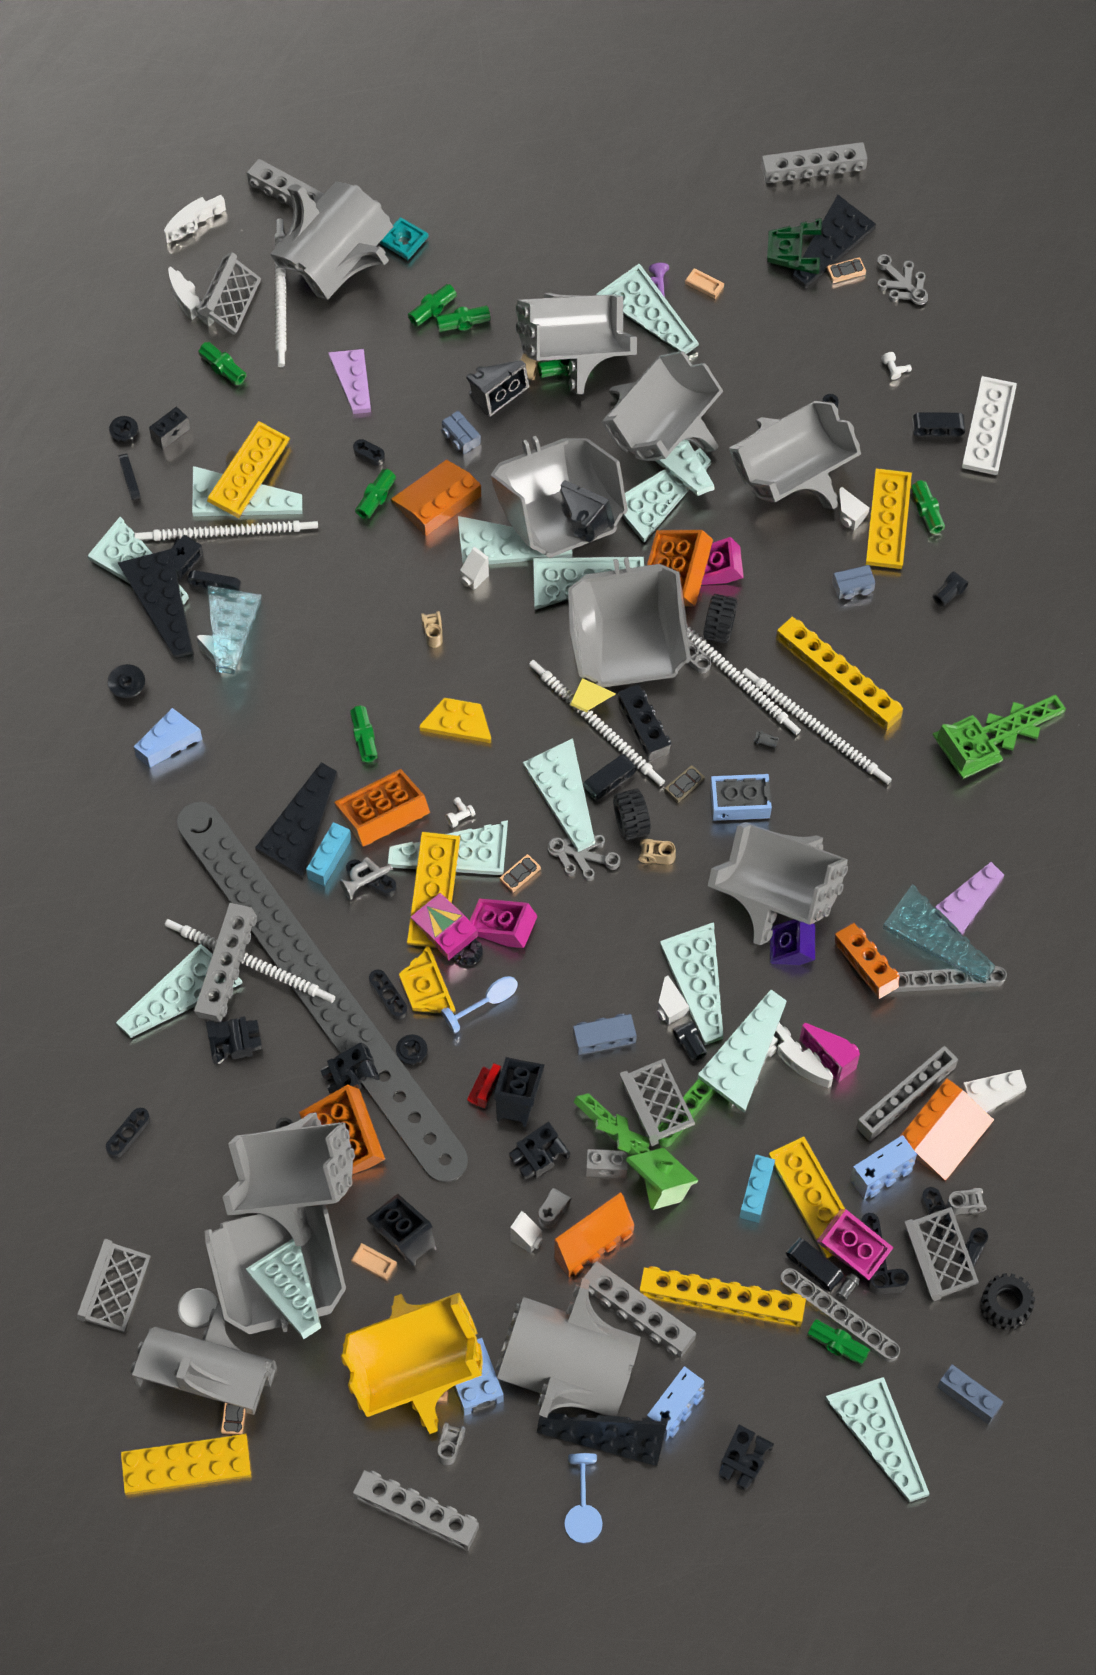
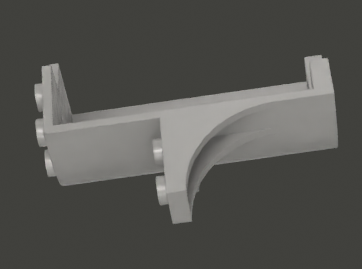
[270,182,394,300]
[515,293,637,394]
[601,351,723,461]
[729,401,861,509]
[708,822,848,945]
[222,1113,355,1246]
[495,1278,641,1418]
[130,1303,277,1415]

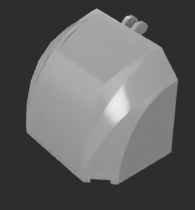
[491,436,628,558]
[568,557,691,687]
[204,1204,346,1334]

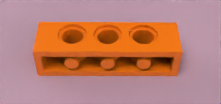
[835,923,900,999]

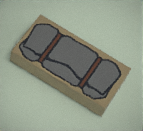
[665,765,705,803]

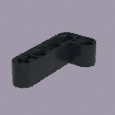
[861,1213,909,1295]

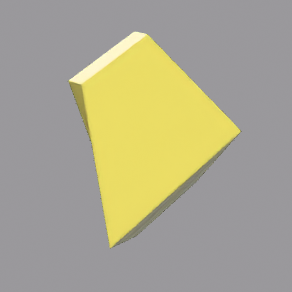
[570,678,616,713]

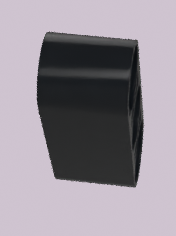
[912,412,965,437]
[583,754,638,800]
[786,1238,844,1291]

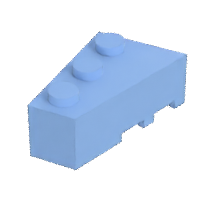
[134,708,202,768]

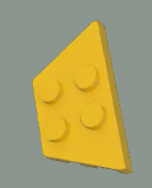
[419,698,491,743]
[399,946,456,1014]

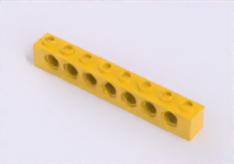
[776,616,903,731]
[640,1266,806,1328]

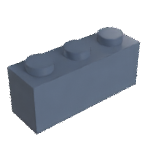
[573,1014,637,1055]
[938,1365,1003,1425]

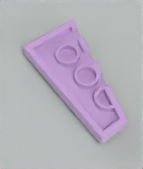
[328,349,371,414]
[934,862,1004,936]

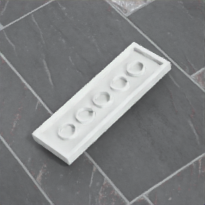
[962,376,1017,475]

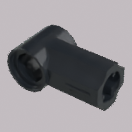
[932,571,969,607]
[672,1020,707,1062]
[957,1227,988,1268]

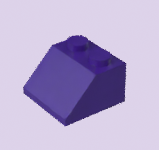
[770,919,815,965]

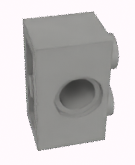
[586,1149,628,1178]

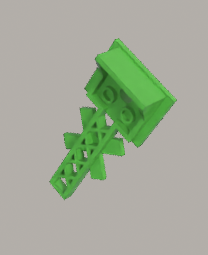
[932,694,1066,779]
[573,1093,698,1210]

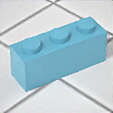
[306,822,351,886]
[739,1155,775,1223]

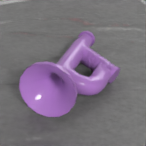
[649,263,669,297]

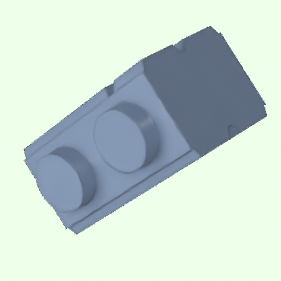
[441,411,481,454]
[832,565,875,599]

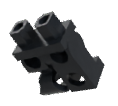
[206,1016,262,1064]
[320,1042,380,1094]
[509,1121,570,1179]
[719,1424,774,1491]

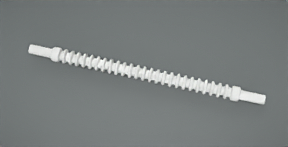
[275,218,287,367]
[135,520,318,541]
[687,624,801,735]
[529,660,665,786]
[742,668,892,785]
[165,919,335,1003]

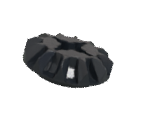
[109,416,138,442]
[453,938,483,966]
[396,1034,428,1065]

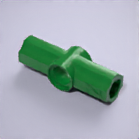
[408,284,457,326]
[436,305,491,332]
[198,342,247,385]
[538,359,571,378]
[355,469,396,520]
[911,480,945,534]
[350,705,378,763]
[807,1319,870,1366]

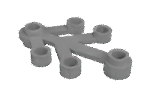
[877,254,928,305]
[548,835,620,881]

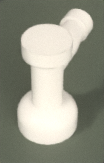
[881,352,911,380]
[445,797,475,828]

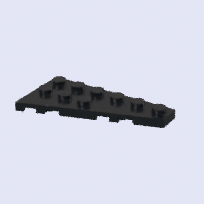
[792,195,876,288]
[118,549,193,658]
[255,762,337,879]
[536,1413,668,1466]

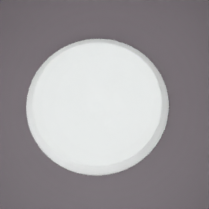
[178,1288,218,1328]

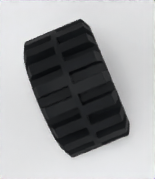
[703,594,738,644]
[613,788,651,840]
[981,1273,1035,1330]

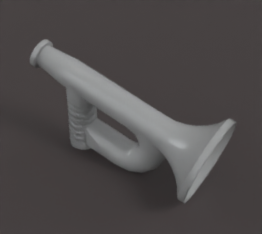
[340,857,393,900]

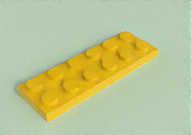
[207,421,290,518]
[866,469,912,569]
[407,832,460,948]
[768,1137,845,1258]
[121,1434,252,1495]

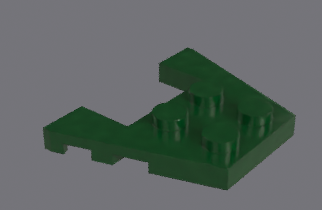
[767,218,822,274]

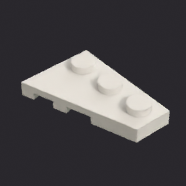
[963,1069,1027,1113]

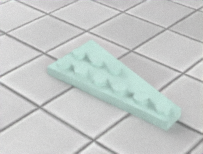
[596,264,699,354]
[622,448,711,542]
[192,466,302,516]
[458,516,572,564]
[533,557,644,610]
[523,738,595,852]
[388,820,508,875]
[825,1377,929,1502]

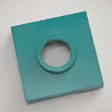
[380,217,429,260]

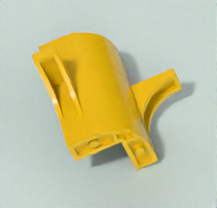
[341,1293,483,1434]

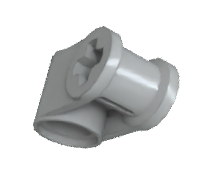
[538,1188,572,1229]
[946,1188,987,1215]
[437,1422,466,1466]

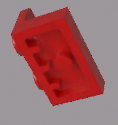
[467,1063,501,1109]

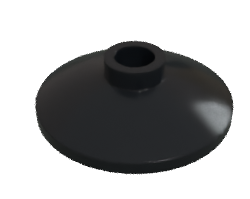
[108,664,145,698]

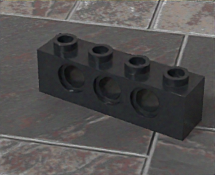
[617,684,672,762]

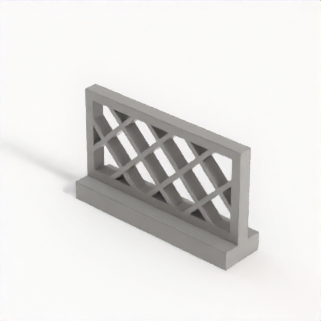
[198,252,261,335]
[619,1059,695,1146]
[905,1207,979,1301]
[76,1239,151,1333]

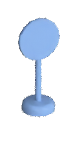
[441,976,518,1034]
[565,1453,603,1543]

